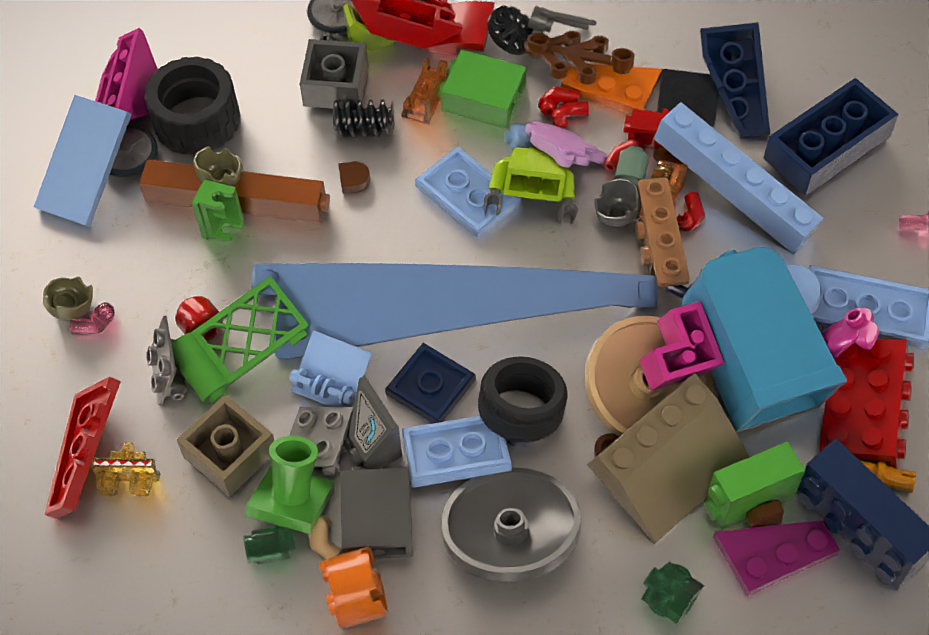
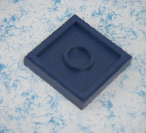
[385,342,476,423]

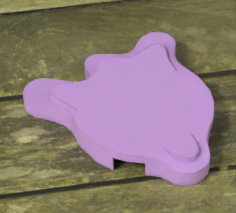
[525,121,608,167]

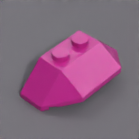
[95,28,158,123]

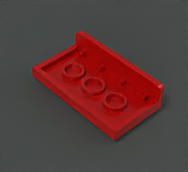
[819,339,914,469]

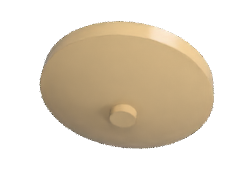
[585,316,714,437]

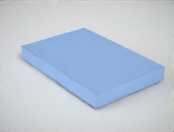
[415,146,521,238]
[402,416,512,488]

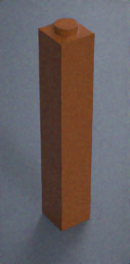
[139,159,330,223]

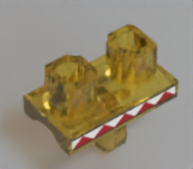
[92,442,160,496]

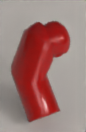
[538,87,580,116]
[603,139,646,172]

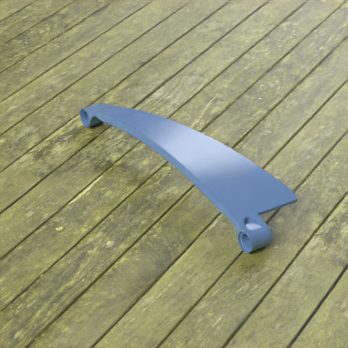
[251,263,658,359]

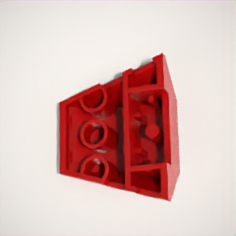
[351,0,463,50]

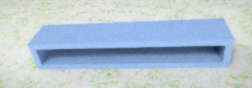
[654,102,824,254]

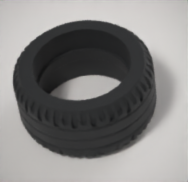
[478,356,568,442]

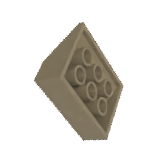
[587,373,749,544]

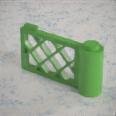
[171,276,309,405]

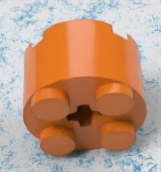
[320,547,388,628]

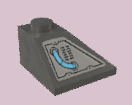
[347,376,402,469]

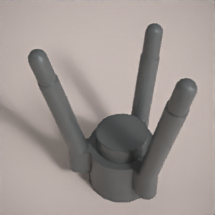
[527,6,597,34]

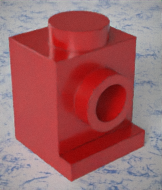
[623,108,669,150]

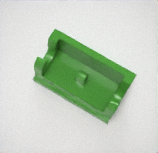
[192,179,245,242]

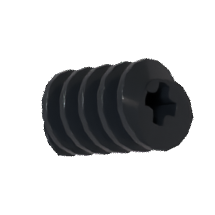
[333,99,394,138]

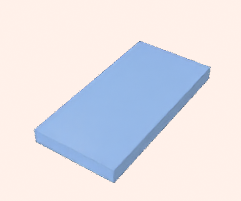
[33,94,131,227]
[808,265,929,349]

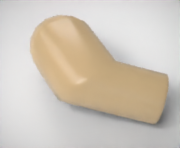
[308,514,343,560]

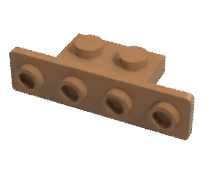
[635,178,690,287]

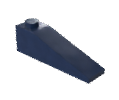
[700,22,770,138]

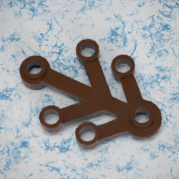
[524,31,635,85]

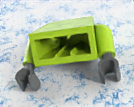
[483,147,578,224]

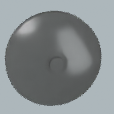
[441,468,581,582]

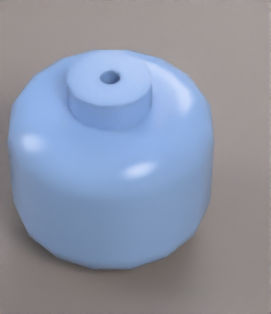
[504,123,533,150]

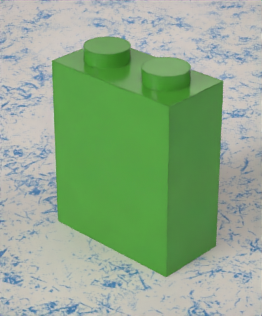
[438,49,527,128]
[704,441,805,529]

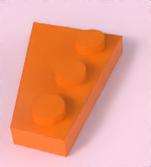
[561,64,662,114]

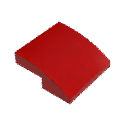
[428,1,495,55]

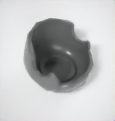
[594,179,641,227]

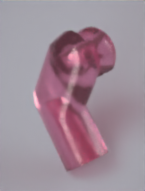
[899,212,929,232]

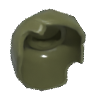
[193,146,243,187]
[43,277,93,321]

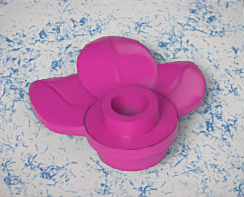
[823,307,879,358]

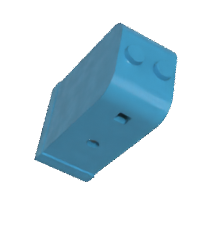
[682,247,847,433]

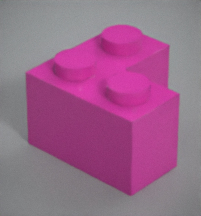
[639,301,724,391]

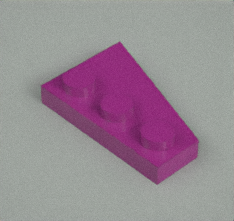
[713,520,841,596]

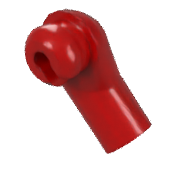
[551,101,589,128]
[677,192,705,231]

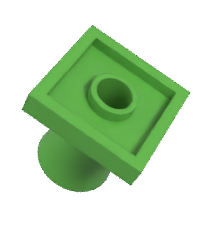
[245,436,335,534]

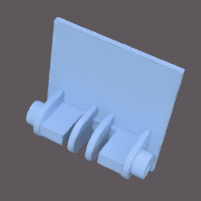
[289,330,373,407]

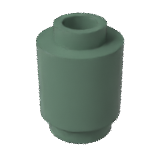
[614,146,650,188]

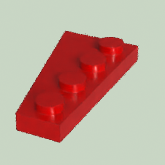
[44,376,121,519]

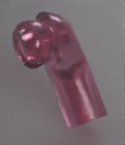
[70,302,115,335]

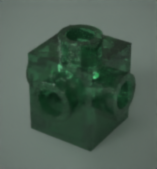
[641,561,704,624]

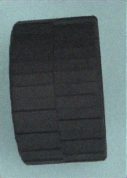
[144,56,240,155]

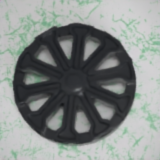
[487,5,534,55]

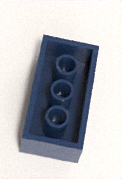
[763,78,899,196]
[796,439,929,590]

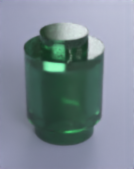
[244,525,296,565]

